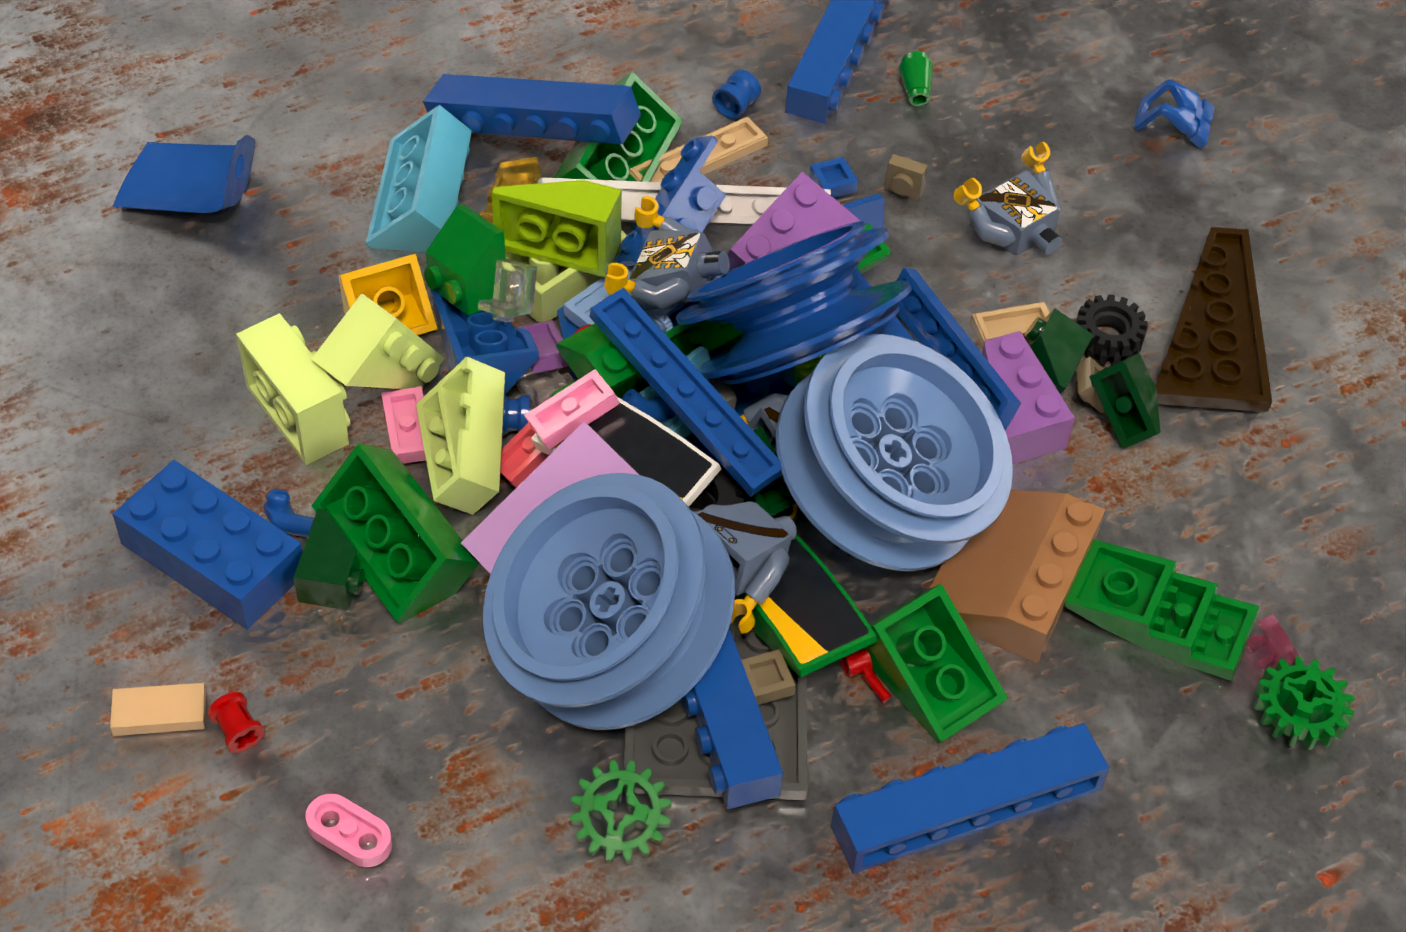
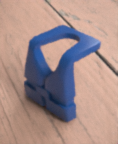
[1134,79,1215,148]

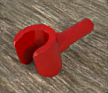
[840,648,892,703]

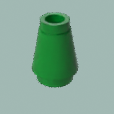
[898,51,934,106]

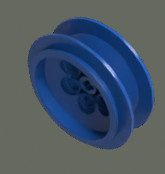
[676,221,912,384]

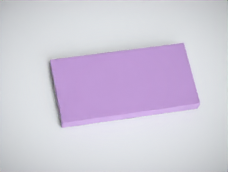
[461,421,639,574]

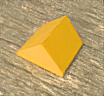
[339,253,437,335]

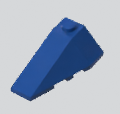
[430,289,539,395]

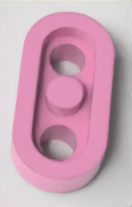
[306,794,392,867]

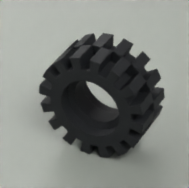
[1076,294,1148,367]

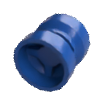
[712,70,761,119]

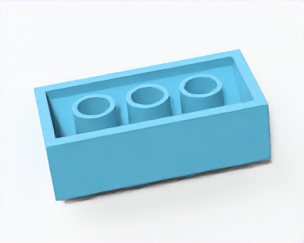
[365,105,472,253]

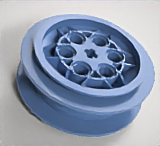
[776,334,1013,571]
[483,473,735,730]

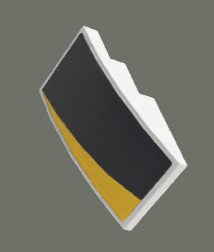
[531,396,721,507]

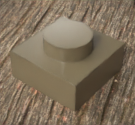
[884,154,928,201]
[1075,357,1105,413]
[742,649,796,705]

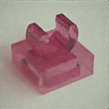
[1246,614,1304,672]

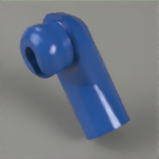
[622,389,676,422]
[264,489,314,538]

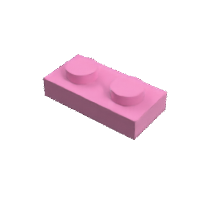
[524,370,620,450]
[381,386,426,464]

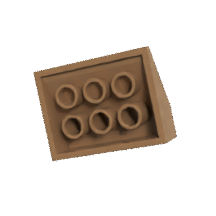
[929,489,1106,663]

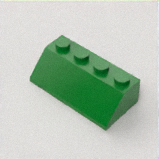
[554,72,683,182]
[311,443,480,623]

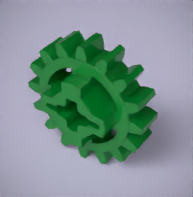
[1254,656,1355,750]
[570,760,671,864]

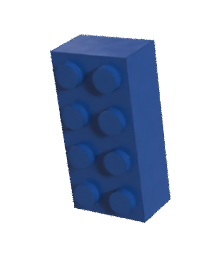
[112,459,303,630]

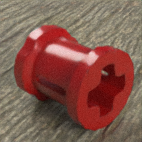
[207,692,265,753]

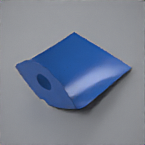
[112,135,256,213]

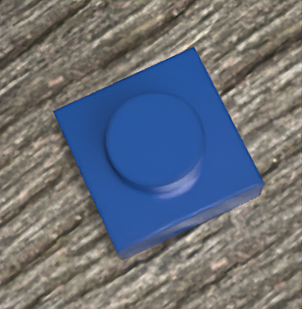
[809,157,858,198]

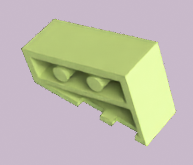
[311,293,445,389]
[416,357,505,515]

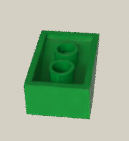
[864,584,1008,743]

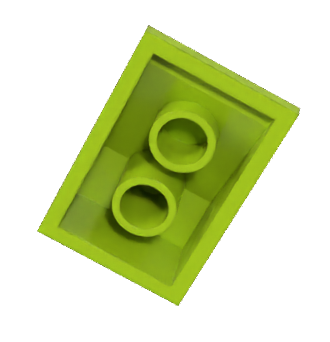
[492,180,622,277]

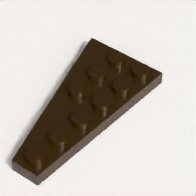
[1155,227,1272,412]

